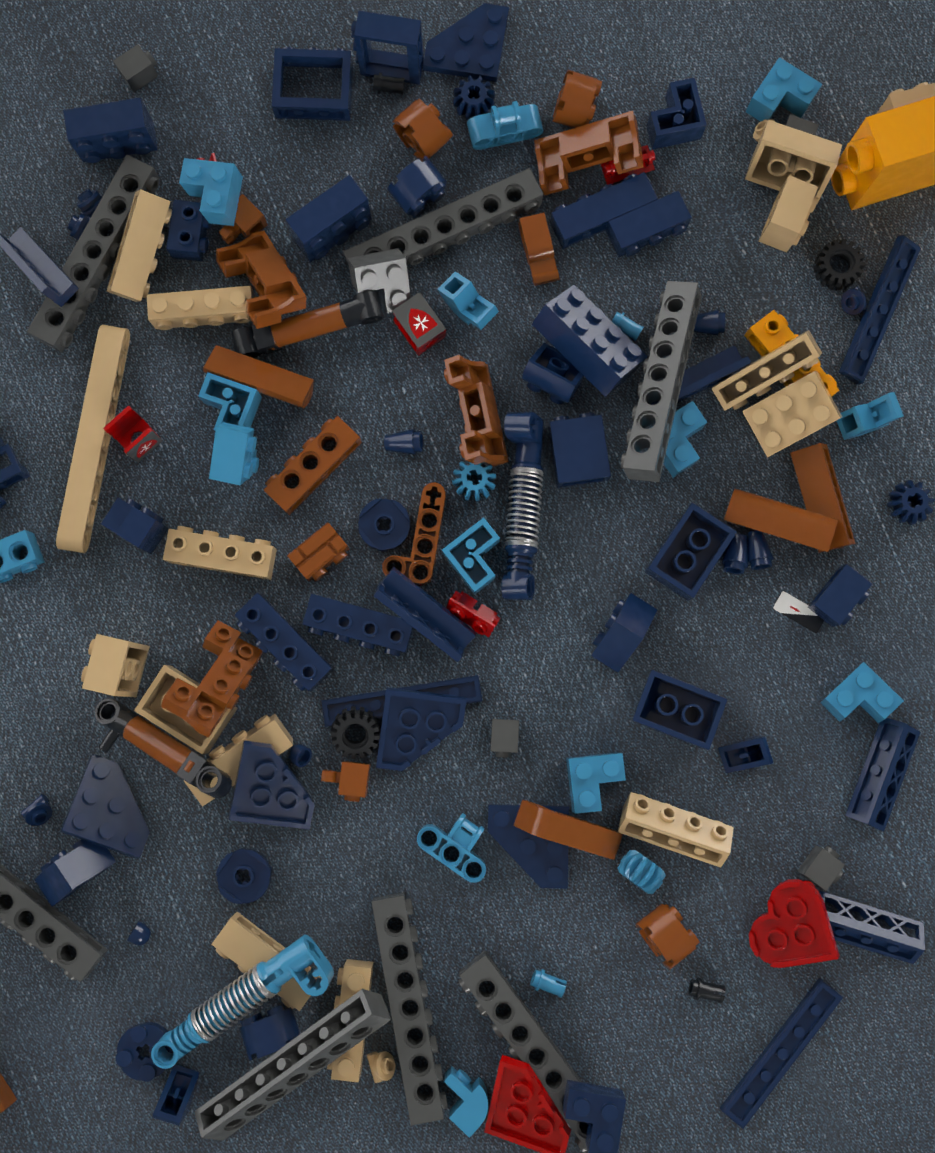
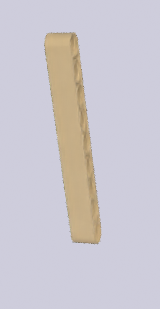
[56,325,130,553]

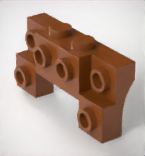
[534,110,643,195]
[216,231,306,329]
[444,355,509,467]
[161,620,263,738]

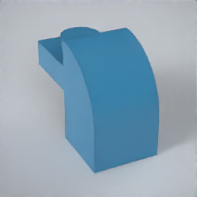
[437,271,499,330]
[836,392,904,440]
[444,1066,488,1138]

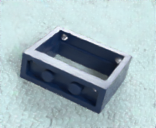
[351,11,424,85]
[272,47,353,121]

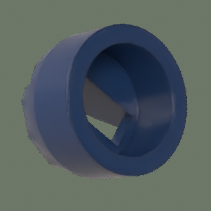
[288,744,312,768]
[127,921,151,945]

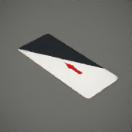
[773,591,824,633]

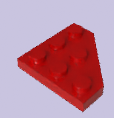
[484,1055,571,1153]

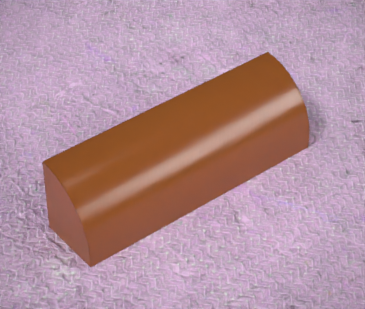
[203,345,314,408]
[790,443,856,553]
[724,488,838,552]

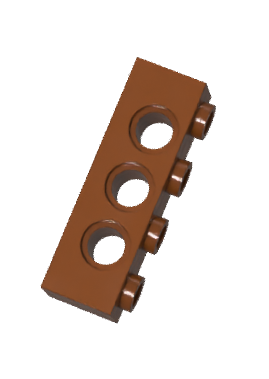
[264,416,362,516]

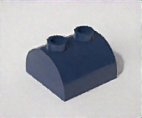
[522,343,584,404]

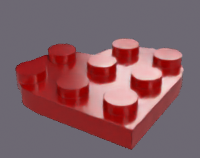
[749,879,840,968]

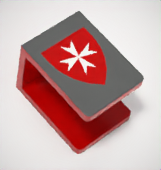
[393,293,446,356]
[103,406,163,463]

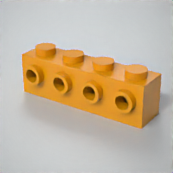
[744,310,840,397]

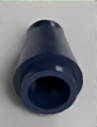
[694,310,725,336]
[384,429,423,455]
[747,530,774,570]
[721,534,748,574]

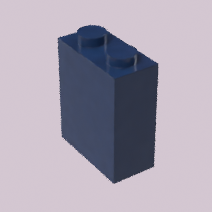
[548,412,611,488]

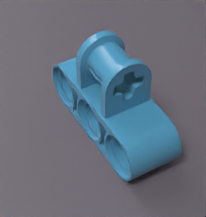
[467,101,543,150]
[417,813,486,883]

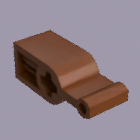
[519,213,560,286]

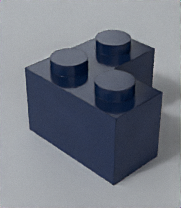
[646,78,707,150]
[101,498,168,554]
[591,593,657,673]
[34,839,116,907]
[563,1080,626,1153]

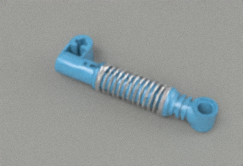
[151,934,334,1069]

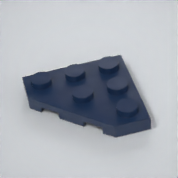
[423,3,509,82]
[376,687,466,771]
[229,741,315,830]
[60,754,150,859]
[488,804,569,889]

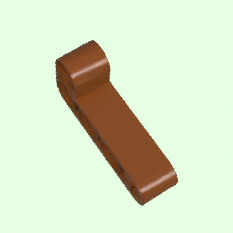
[382,482,446,586]
[513,799,623,860]

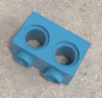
[0,530,45,583]

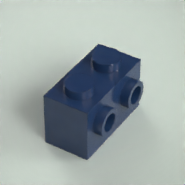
[166,200,211,261]
[808,564,872,627]

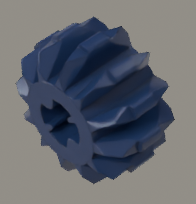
[453,75,495,121]
[887,480,935,525]

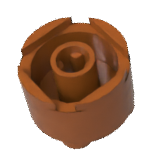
[552,69,602,128]
[392,98,453,162]
[635,904,700,970]

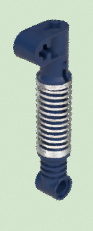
[501,412,544,600]

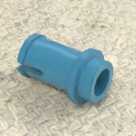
[612,312,644,341]
[530,969,567,998]

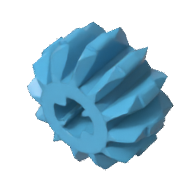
[452,461,497,502]
[618,850,666,894]

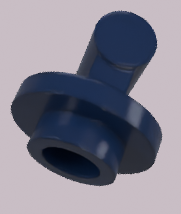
[76,189,102,218]
[67,213,90,240]
[841,286,868,315]
[21,794,53,826]

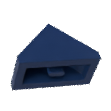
[718,736,773,773]
[152,1065,200,1126]

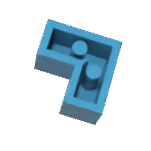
[746,57,822,122]
[179,158,243,226]
[198,372,262,431]
[651,401,707,478]
[209,422,259,485]
[442,517,500,595]
[820,662,904,723]
[566,752,626,814]

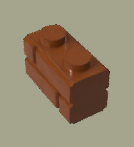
[287,522,350,582]

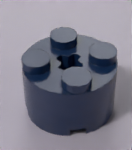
[387,156,447,219]
[239,1003,301,1061]

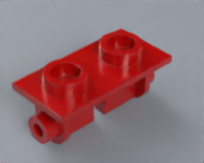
[601,145,655,185]
[446,590,501,637]

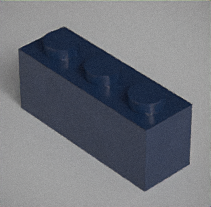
[606,191,692,257]

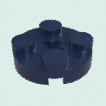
[358,499,411,552]
[216,848,272,904]
[116,1022,173,1082]

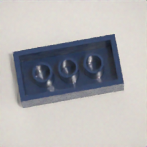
[531,285,648,397]

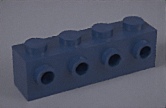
[235,593,334,692]
[302,594,414,657]

